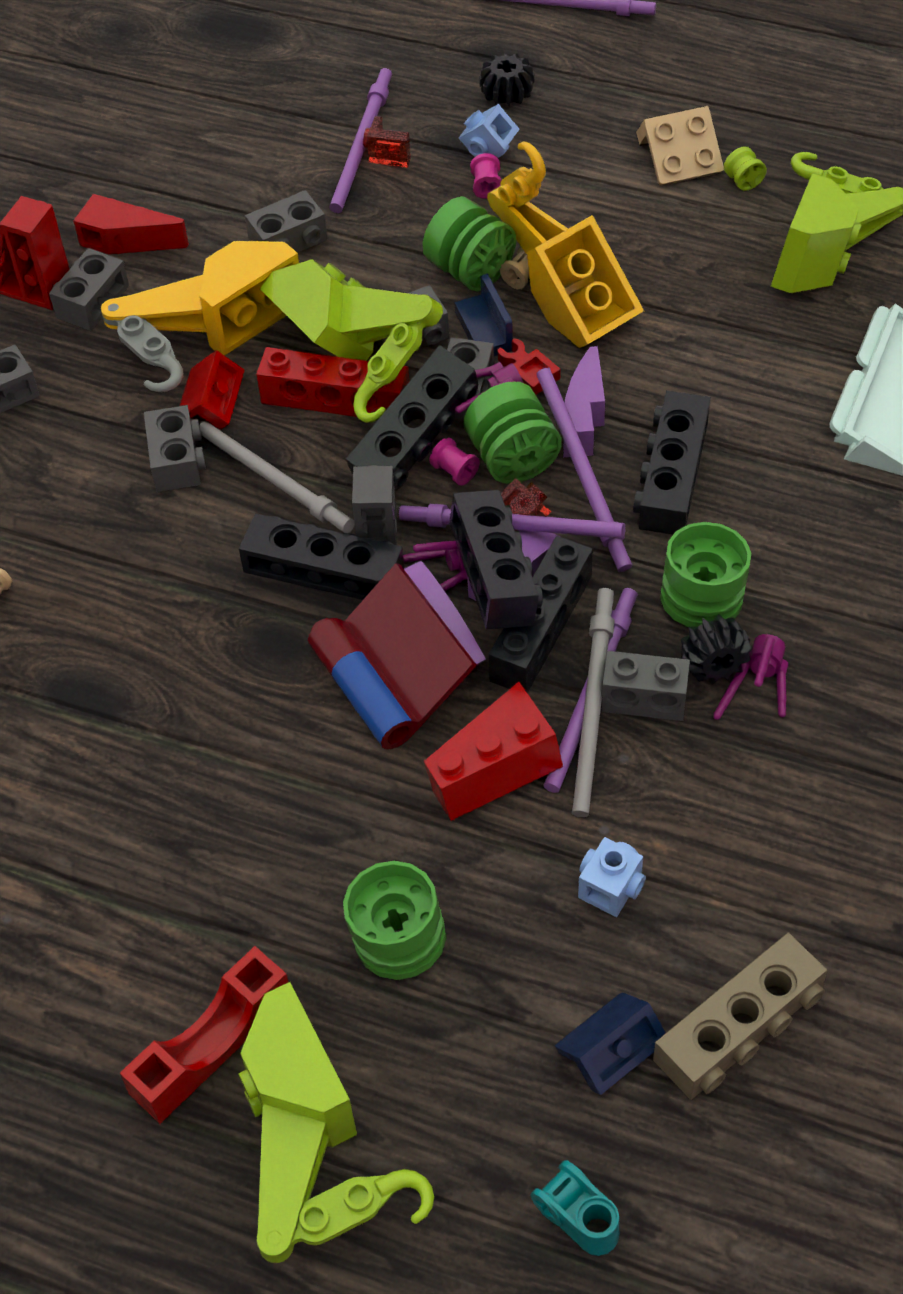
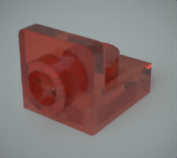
[363,116,411,168]
[501,478,552,531]

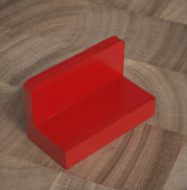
[179,350,245,430]

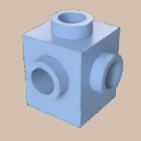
[459,104,519,158]
[578,837,646,918]

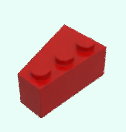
[0,196,70,310]
[424,682,563,821]

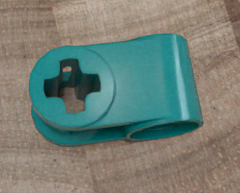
[530,1160,620,1256]

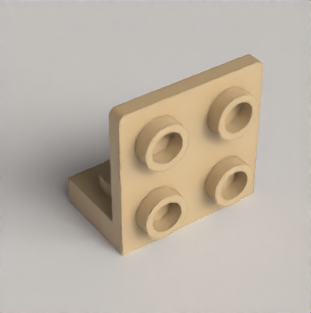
[636,106,724,186]

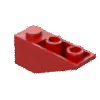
[73,194,189,254]

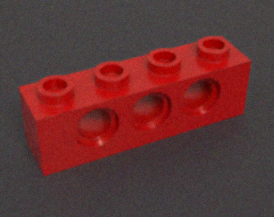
[256,347,410,417]

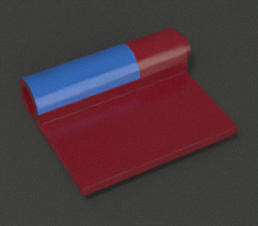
[308,563,477,749]

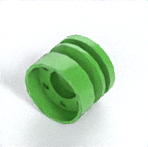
[423,196,516,291]
[464,382,562,484]
[660,522,751,627]
[343,861,446,980]

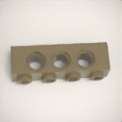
[653,932,827,1100]

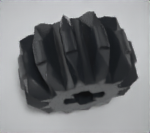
[479,53,535,106]
[680,614,752,685]

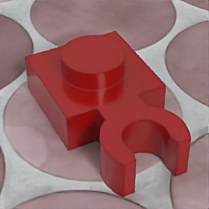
[497,338,561,395]

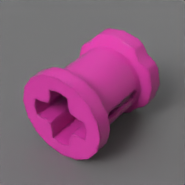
[470,153,502,199]
[429,438,480,486]

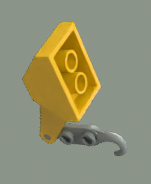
[101,241,299,392]

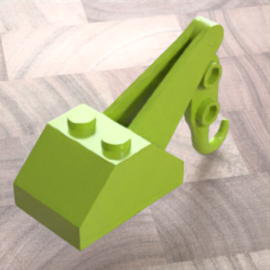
[771,152,903,293]
[260,259,443,423]
[238,982,434,1263]

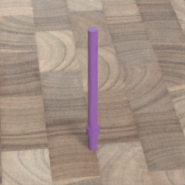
[501,0,656,16]
[329,68,392,213]
[536,368,632,572]
[399,504,625,539]
[544,588,638,793]

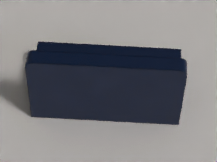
[454,274,513,356]
[555,993,666,1095]

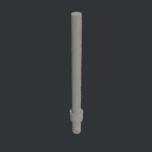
[200,421,355,533]
[572,588,615,817]

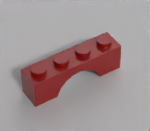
[120,946,289,1124]

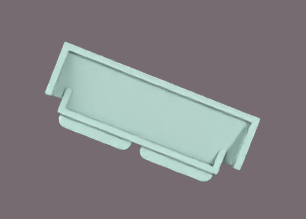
[830,304,903,476]

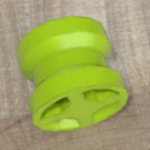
[723,147,767,191]

